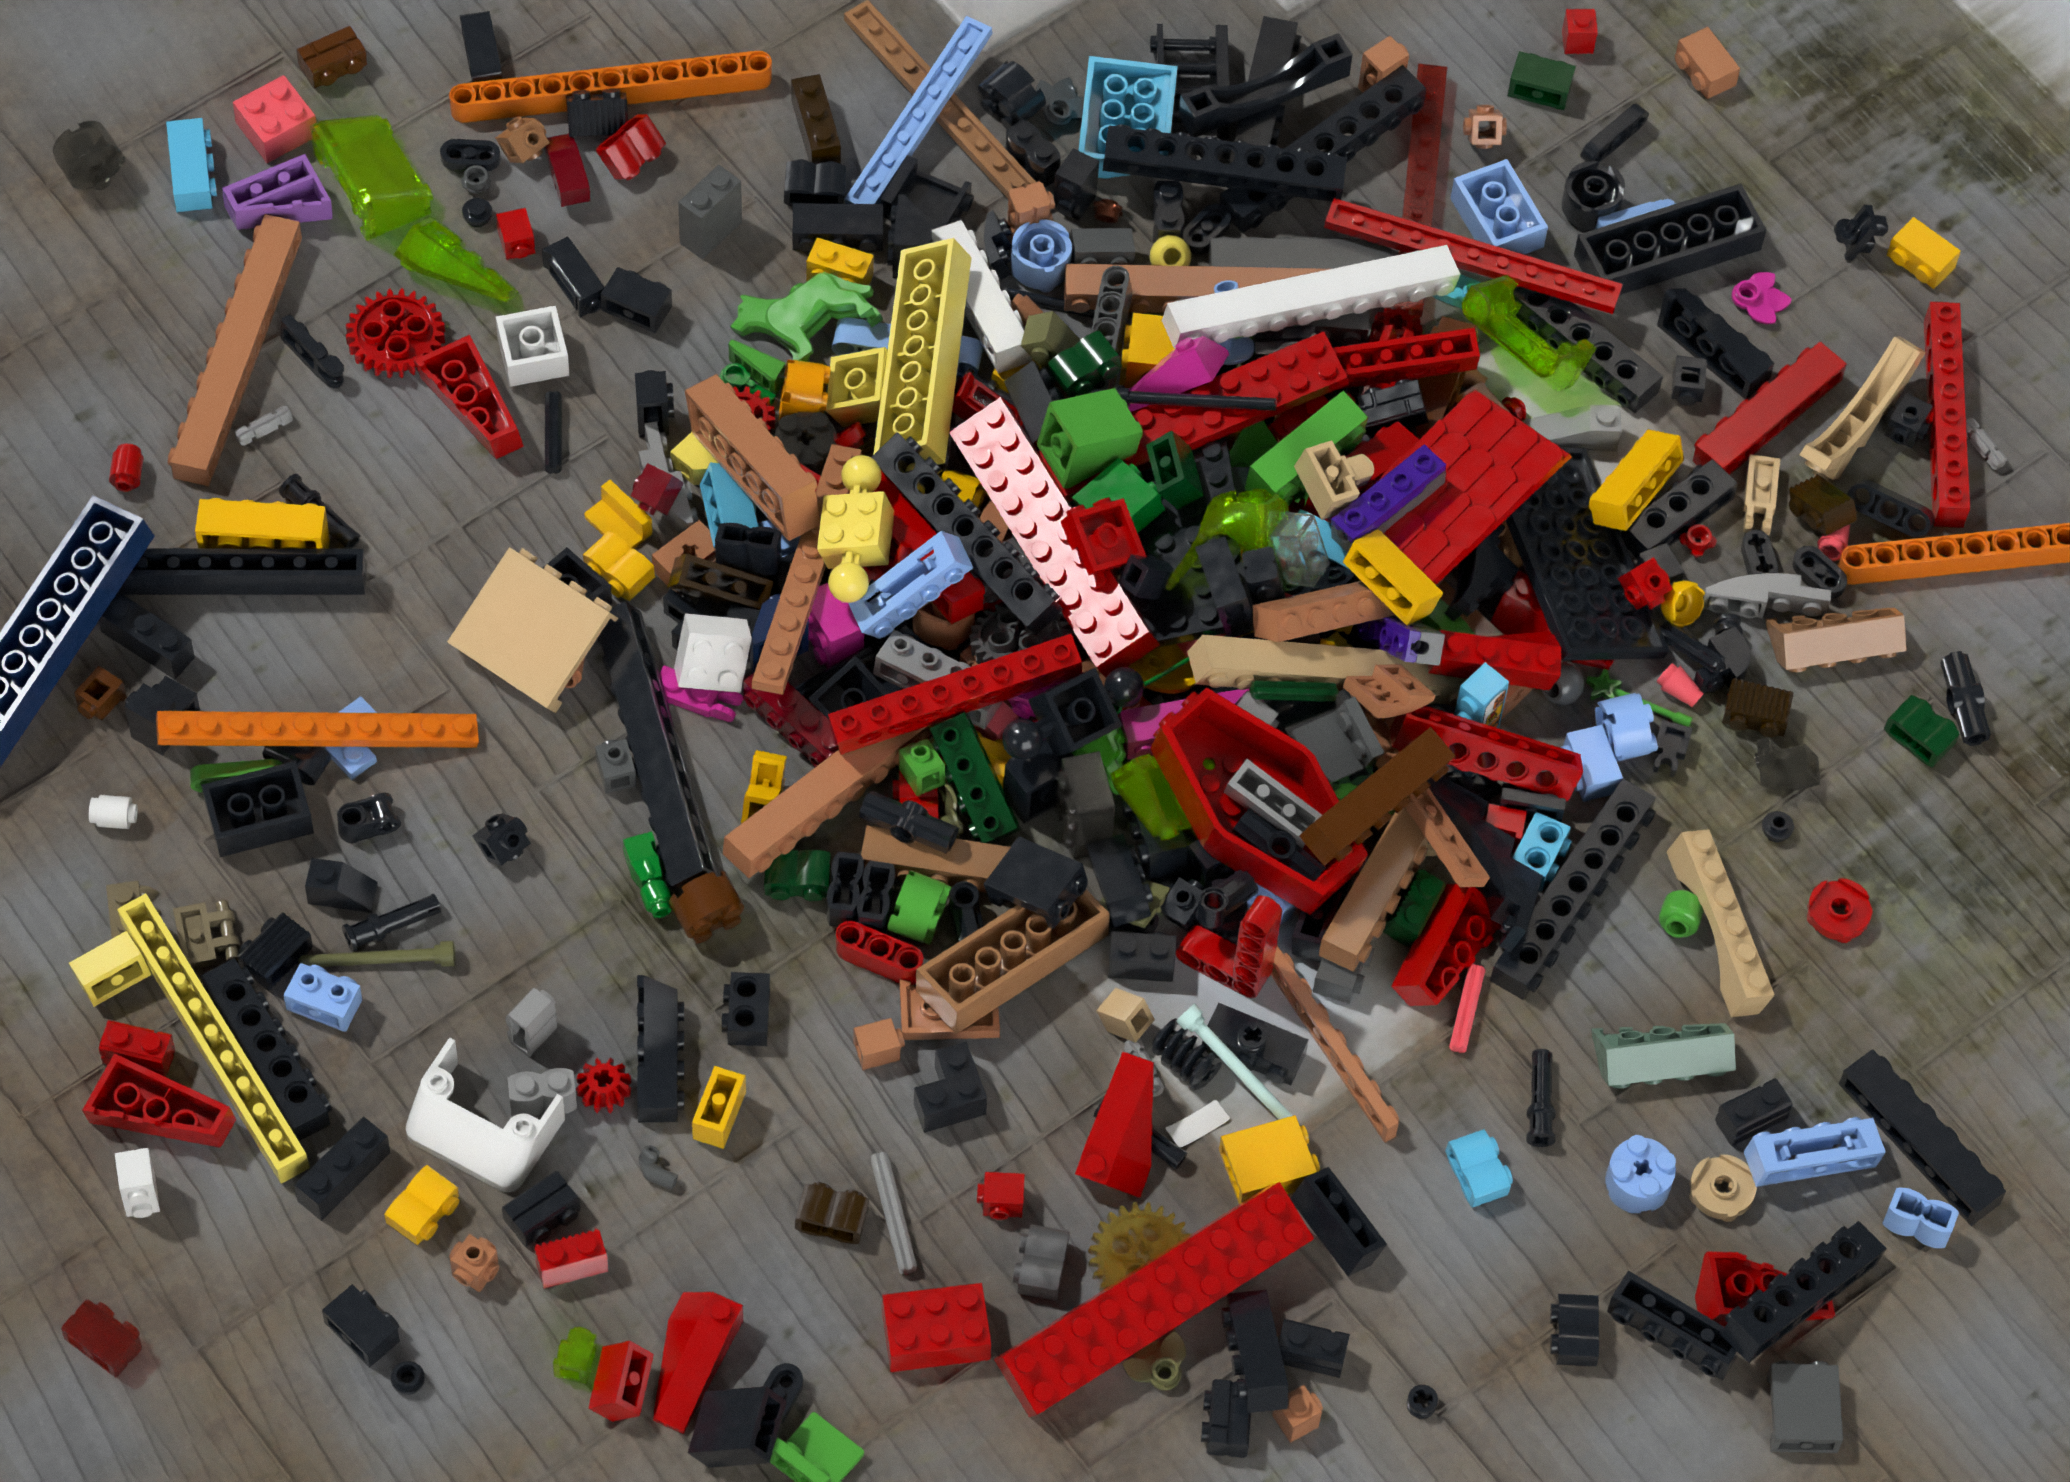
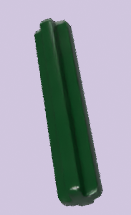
[1249,680,1339,702]

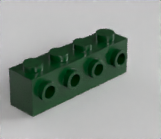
[929,712,1022,844]

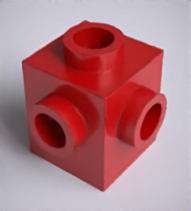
[1618,557,1673,610]

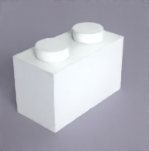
[115,1148,160,1218]

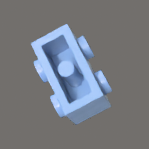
[283,963,362,1032]

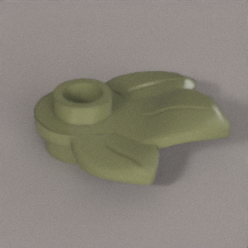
[938,784,963,839]
[1122,1331,1186,1390]

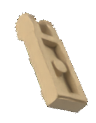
[1743,454,1780,536]

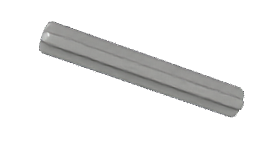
[871,1152,917,1275]

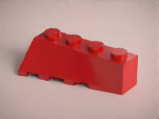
[1428,630,1561,690]
[1391,884,1501,1006]

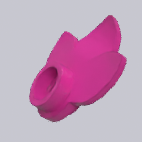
[1731,272,1792,324]

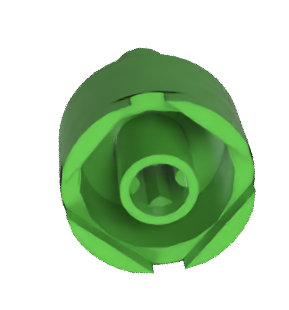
[887,870,951,945]

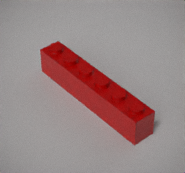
[1692,341,1847,475]
[849,470,985,624]

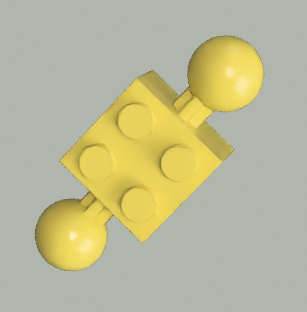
[817,455,895,603]

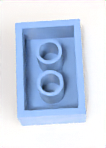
[1450,159,1548,255]

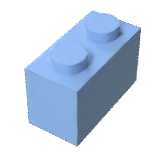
[1561,725,1623,802]

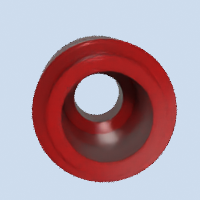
[109,443,144,492]

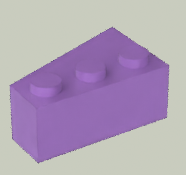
[222,154,333,230]

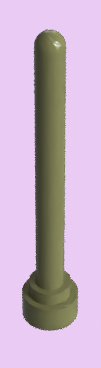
[298,940,456,967]

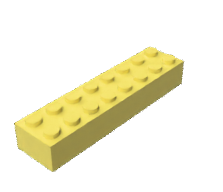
[873,238,972,471]

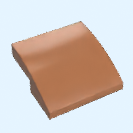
[1343,664,1436,719]

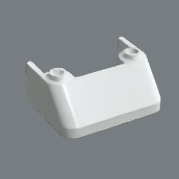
[406,1038,565,1192]

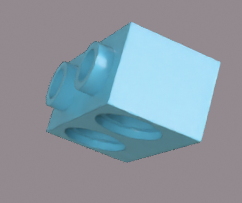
[1513,812,1572,892]

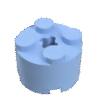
[1011,219,1072,292]
[1595,693,1658,762]
[1605,1135,1676,1213]

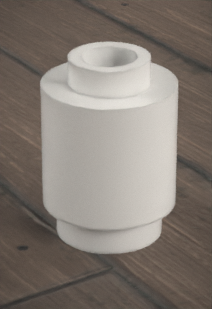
[89,795,138,829]

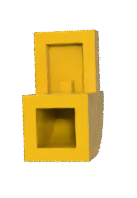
[741,750,787,823]

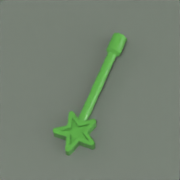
[1586,669,1693,727]

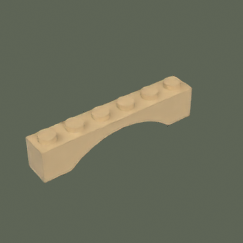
[1667,829,1775,1017]

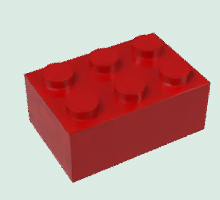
[882,1283,991,1372]

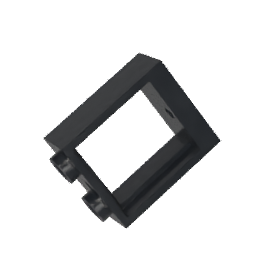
[1195,536,1254,637]

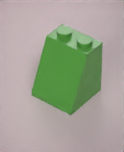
[1037,388,1143,489]

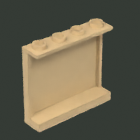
[447,547,618,713]

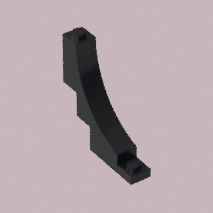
[1428,776,1543,952]

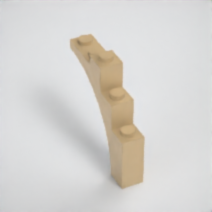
[1800,336,1926,481]

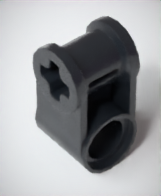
[337,793,402,843]

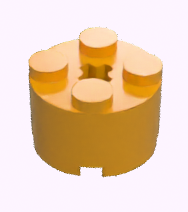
[779,359,831,425]

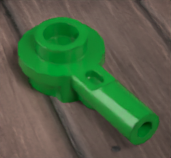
[719,363,777,406]

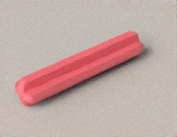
[1449,964,1485,1053]

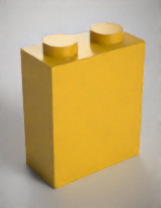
[1219,1115,1320,1204]

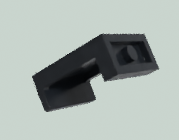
[880,155,974,230]
[984,837,1088,929]

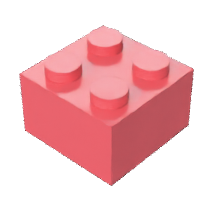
[233,75,318,163]

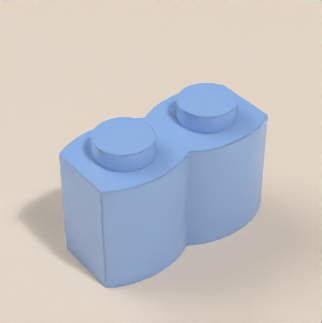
[1882,1188,1959,1248]

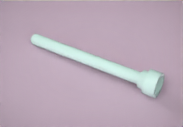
[1176,1003,1293,1120]

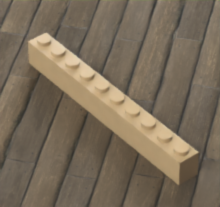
[1187,635,1466,707]

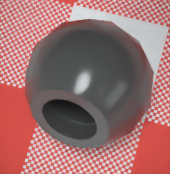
[1541,662,1584,706]

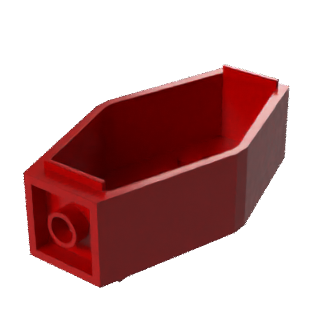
[1150,688,1368,915]

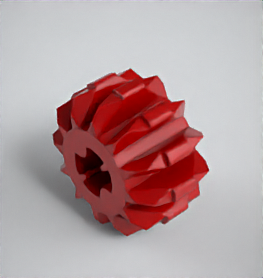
[1371,304,1423,337]
[576,1057,632,1114]

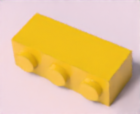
[1343,529,1443,626]

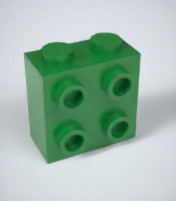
[1072,458,1165,533]

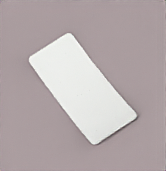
[1166,1100,1230,1147]

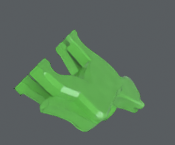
[730,272,883,362]

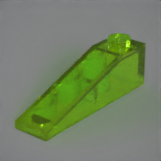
[394,216,519,302]

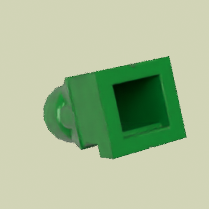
[623,831,672,918]

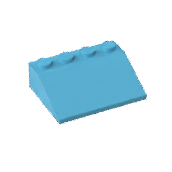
[1078,56,1178,179]

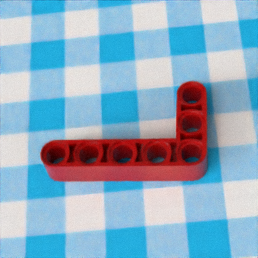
[1175,895,1282,998]

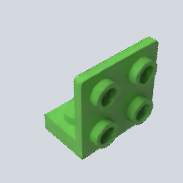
[770,1412,864,1482]

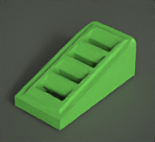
[728,339,785,395]

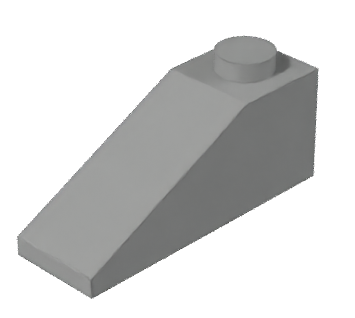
[1525,405,1622,451]

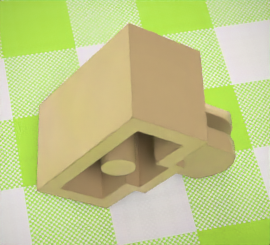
[1294,440,1374,520]

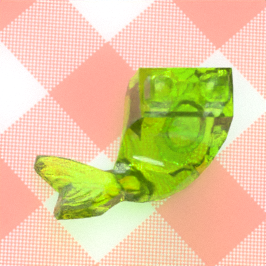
[1165,489,1292,591]

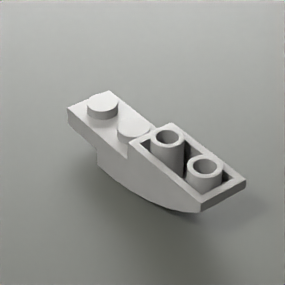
[638,421,698,533]
[1703,573,1831,618]

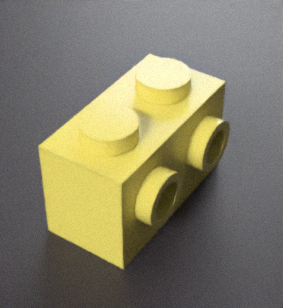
[69,931,152,1007]

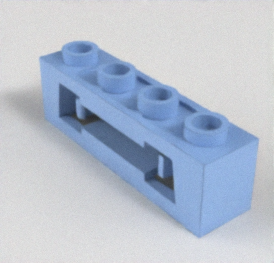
[848,531,973,639]
[1744,1117,1886,1187]

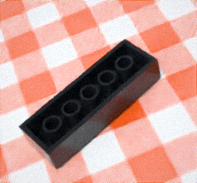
[1574,184,1766,295]

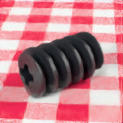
[1152,1018,1222,1090]

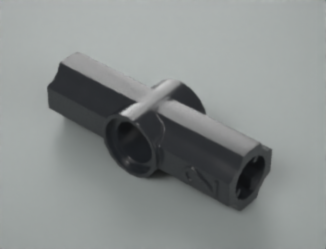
[1940,651,1991,746]
[859,791,958,854]
[1232,808,1326,882]

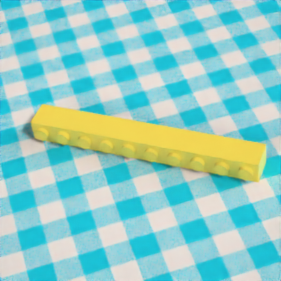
[117,893,310,1184]

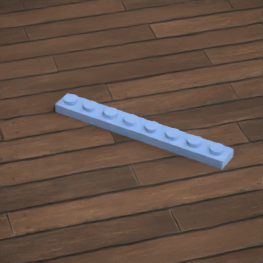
[844,16,993,204]

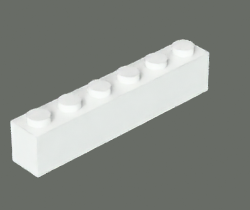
[932,220,1032,373]

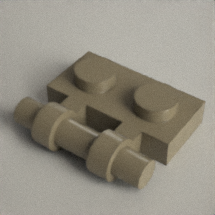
[173,900,241,969]

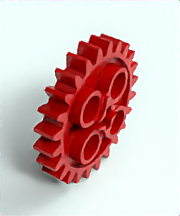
[346,288,445,379]

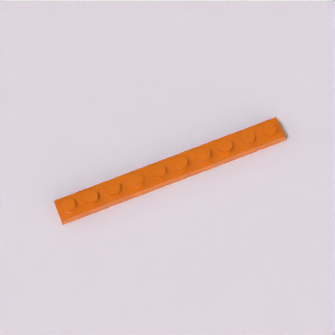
[156,711,479,748]

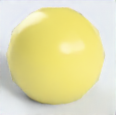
[1150,235,1191,266]

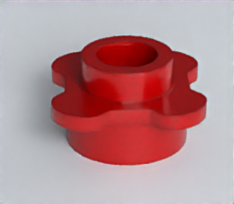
[1679,524,1717,557]

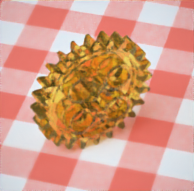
[1088,1202,1192,1291]

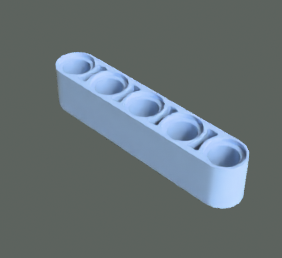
[831,317,983,377]

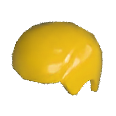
[1660,580,1705,628]

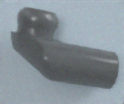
[639,1145,678,1190]

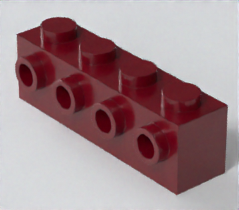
[743,672,839,767]

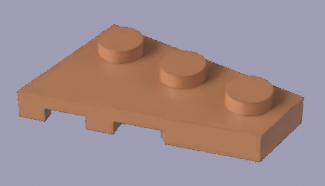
[899,979,1000,1040]

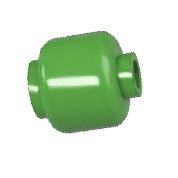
[1659,890,1704,938]

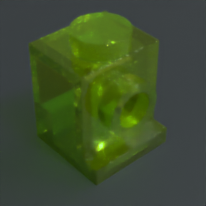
[553,1327,598,1384]

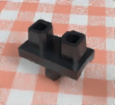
[1834,204,1888,260]

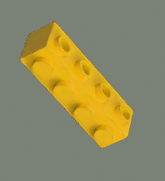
[1589,429,1684,531]

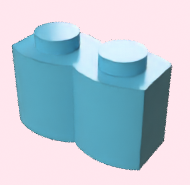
[1445,1129,1513,1208]

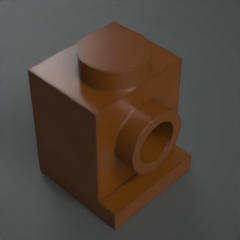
[74,666,127,721]

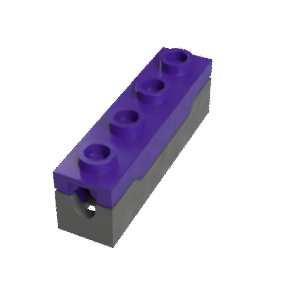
[1331,444,1446,553]
[1356,615,1445,666]

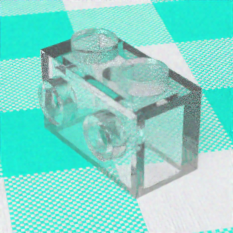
[1270,512,1330,588]

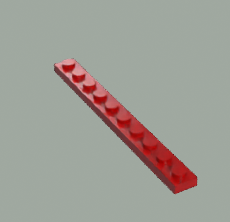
[1324,198,1623,314]

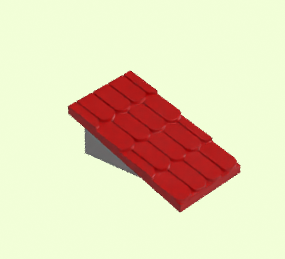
[1357,390,1572,587]

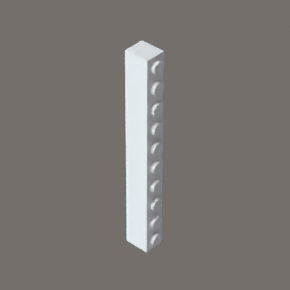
[1162,245,1460,349]

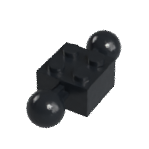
[1002,667,1145,760]

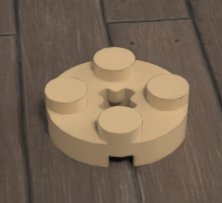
[1689,1155,1757,1222]

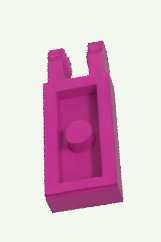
[659,665,743,722]

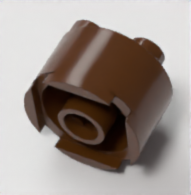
[669,871,744,944]

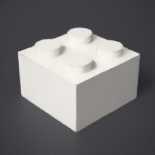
[496,306,569,387]
[674,614,752,693]

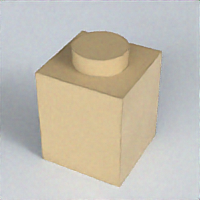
[1096,988,1155,1043]

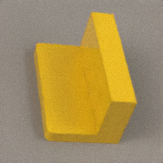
[584,480,652,549]

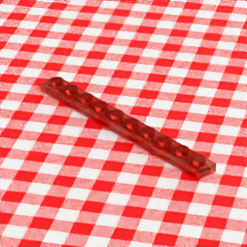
[1392,63,1447,317]

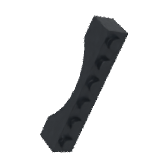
[1179,33,1353,137]

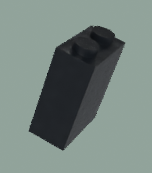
[688,1386,787,1468]

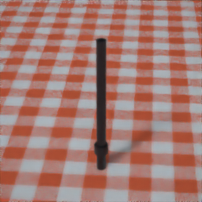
[1092,387,1277,411]

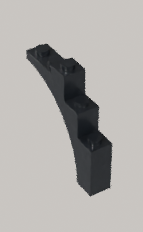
[1445,523,1519,621]

